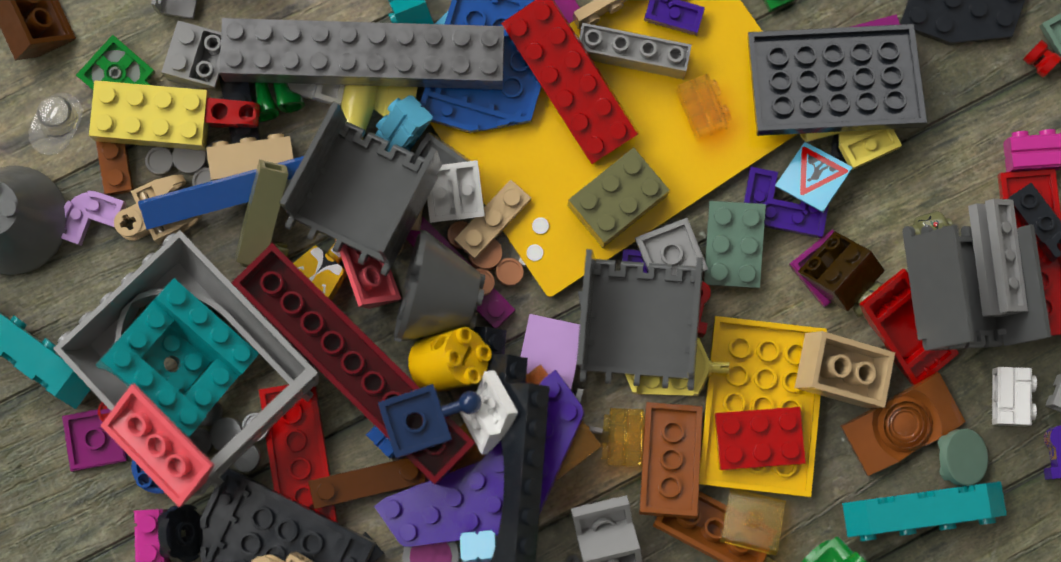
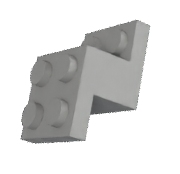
[571,495,642,562]

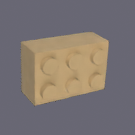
[795,331,895,408]

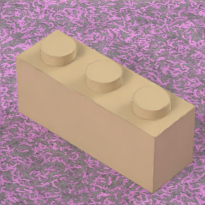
[206,134,293,181]

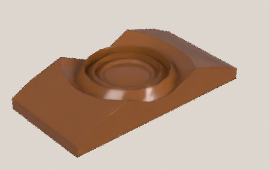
[840,372,965,476]

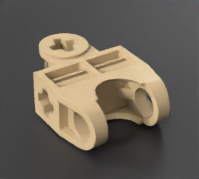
[114,175,202,245]

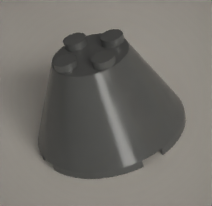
[0,166,67,275]
[394,230,485,342]

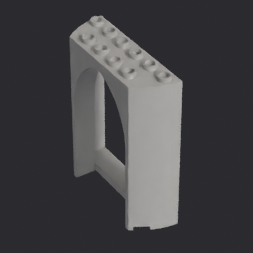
[53,230,319,496]

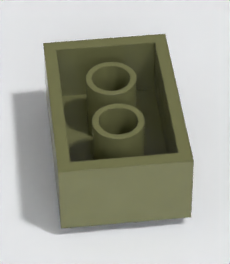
[568,148,670,248]

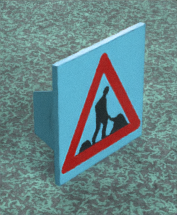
[775,142,853,212]

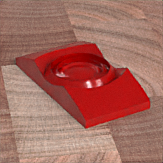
[859,269,959,386]

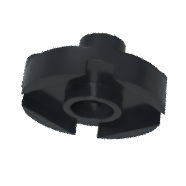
[158,504,202,562]

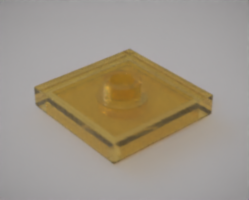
[720,488,786,555]

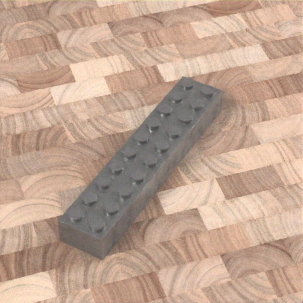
[219,18,504,89]

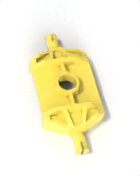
[625,338,729,396]

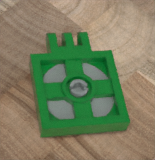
[76,35,156,90]

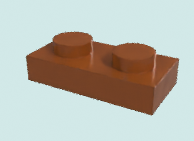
[96,141,134,196]

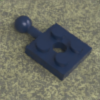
[378,384,482,459]

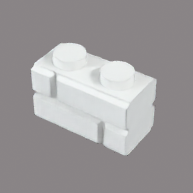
[992,367,1037,427]

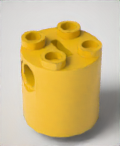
[408,327,492,393]

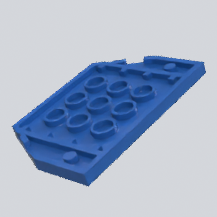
[420,0,542,133]

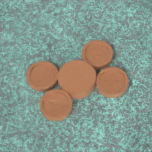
[447,221,524,296]

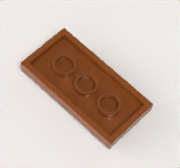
[639,402,703,519]

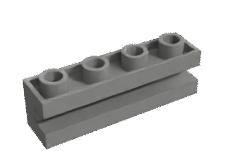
[579,23,692,79]
[968,199,1028,317]

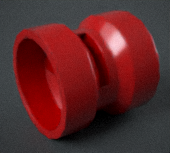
[1022,40,1061,78]

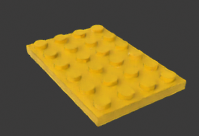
[699,316,827,497]

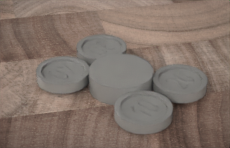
[145,140,223,186]

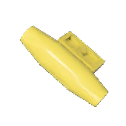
[341,85,418,140]
[800,129,902,171]

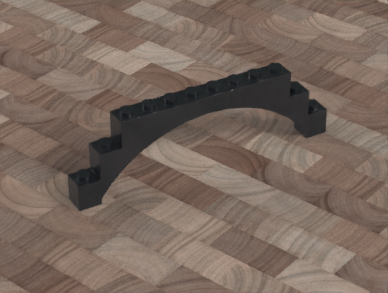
[470,327,550,562]

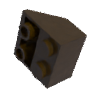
[798,231,885,312]

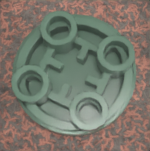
[938,429,988,486]

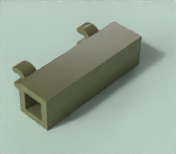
[236,160,292,268]

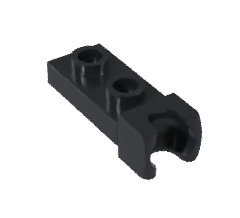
[1008,183,1061,262]

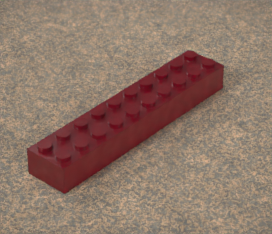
[232,243,476,486]

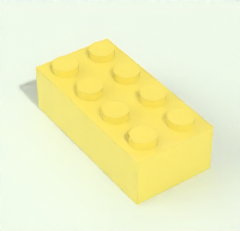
[89,80,211,151]

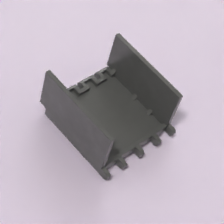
[280,101,442,276]
[902,225,1051,351]
[576,249,703,391]

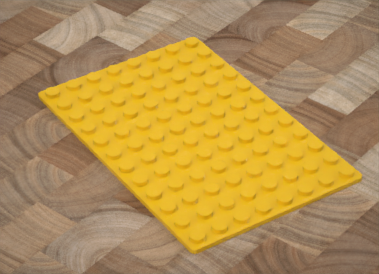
[430,0,798,297]

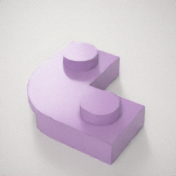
[61,191,126,246]

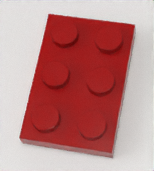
[714,407,806,470]

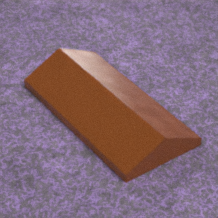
[653,491,776,562]

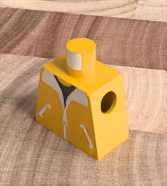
[293,243,347,301]

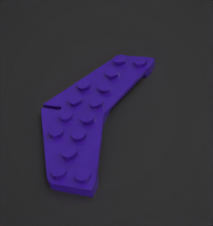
[374,370,585,547]

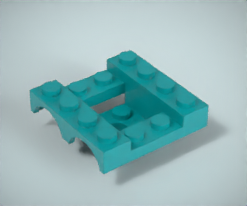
[95,278,259,438]

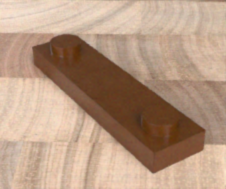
[308,458,426,509]

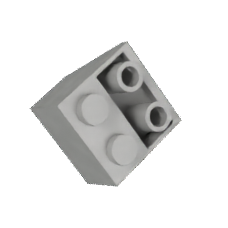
[162,21,221,88]

